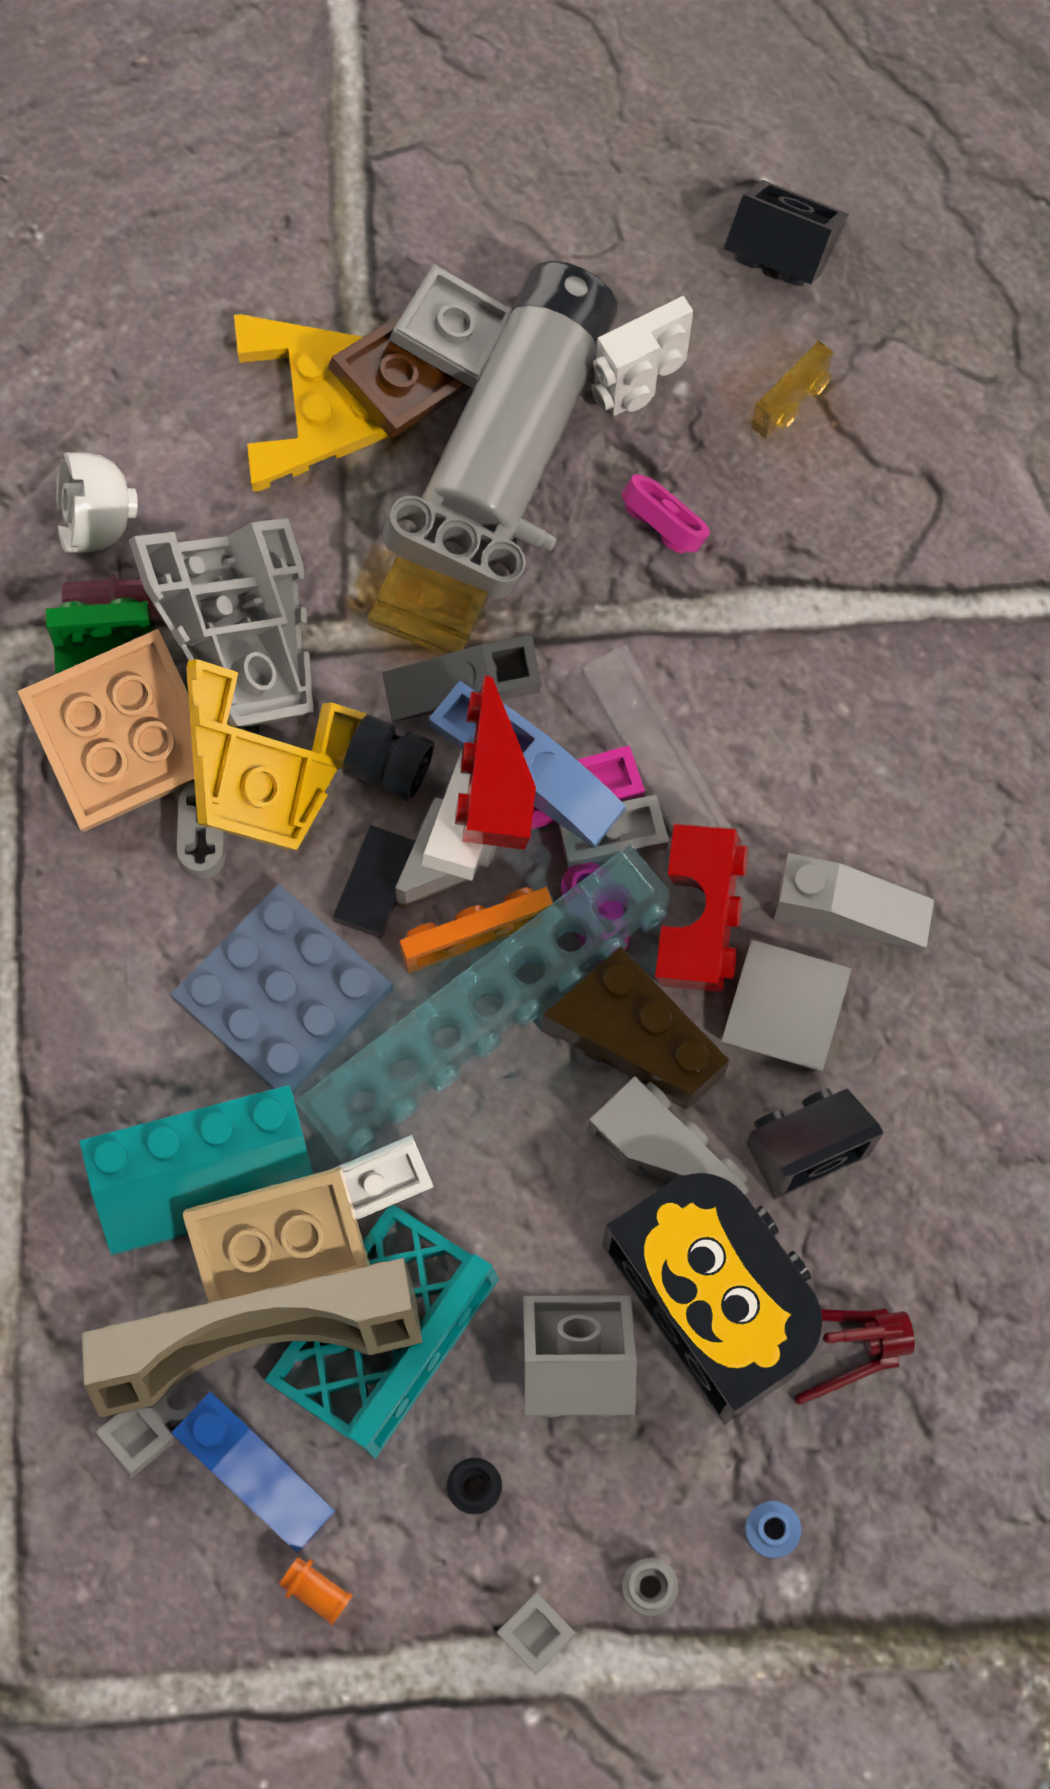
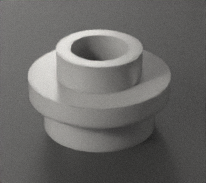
[622,1558,678,1616]

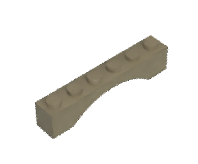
[82,1258,423,1418]

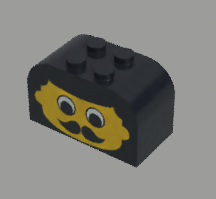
[602,1173,822,1425]

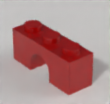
[655,824,748,992]

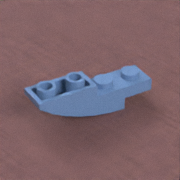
[428,681,626,848]

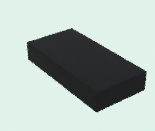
[333,825,416,939]

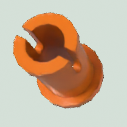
[278,1557,353,1625]

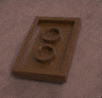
[327,311,471,439]

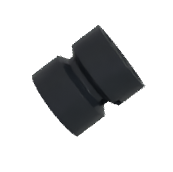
[342,714,435,802]

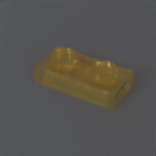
[751,340,833,439]

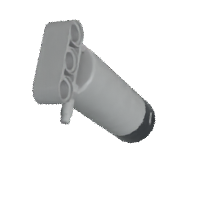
[383,260,618,599]

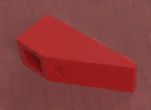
[454,676,536,850]

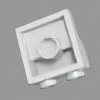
[591,296,693,417]

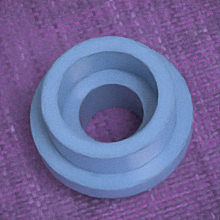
[745,1501,801,1559]

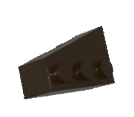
[541,946,730,1110]

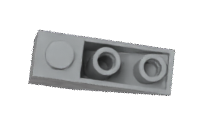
[588,1077,750,1197]

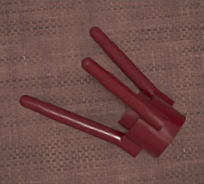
[794,1308,915,1405]

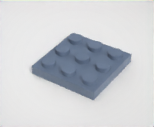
[171,884,393,1094]

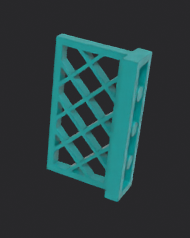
[264,1205,500,1459]

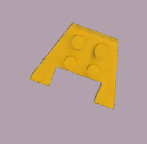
[234,314,389,492]
[186,659,370,850]

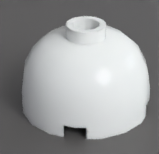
[56,452,138,553]

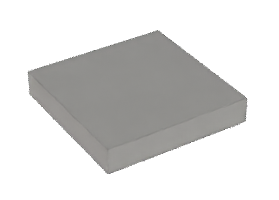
[389,264,512,389]

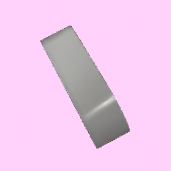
[177,781,226,879]

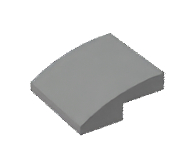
[721,938,852,1072]

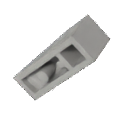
[773,853,934,951]

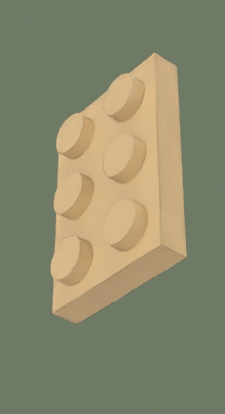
[182,1167,370,1303]

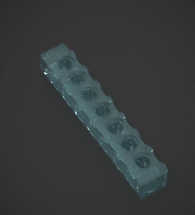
[295,844,670,1160]

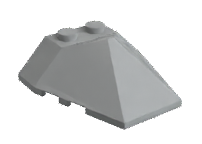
[129,518,313,728]

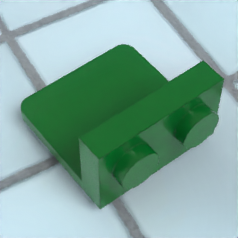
[45,598,155,674]

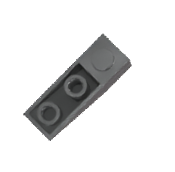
[382,634,542,722]

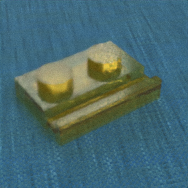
[367,556,488,655]

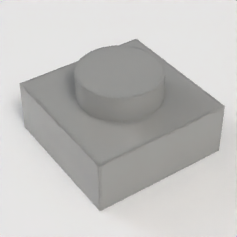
[496,1592,576,1675]

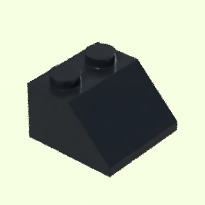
[723,180,849,286]
[747,1088,884,1200]

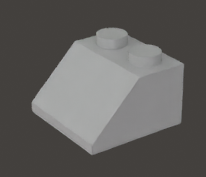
[523,1295,637,1417]

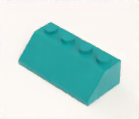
[79,1085,313,1256]

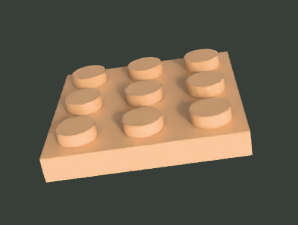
[18,629,194,832]

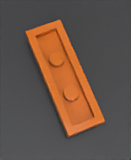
[399,887,554,974]

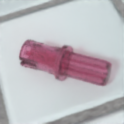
[61,574,155,607]

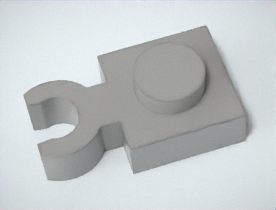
[95,1383,197,1479]

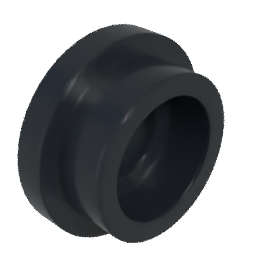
[447,1458,502,1515]

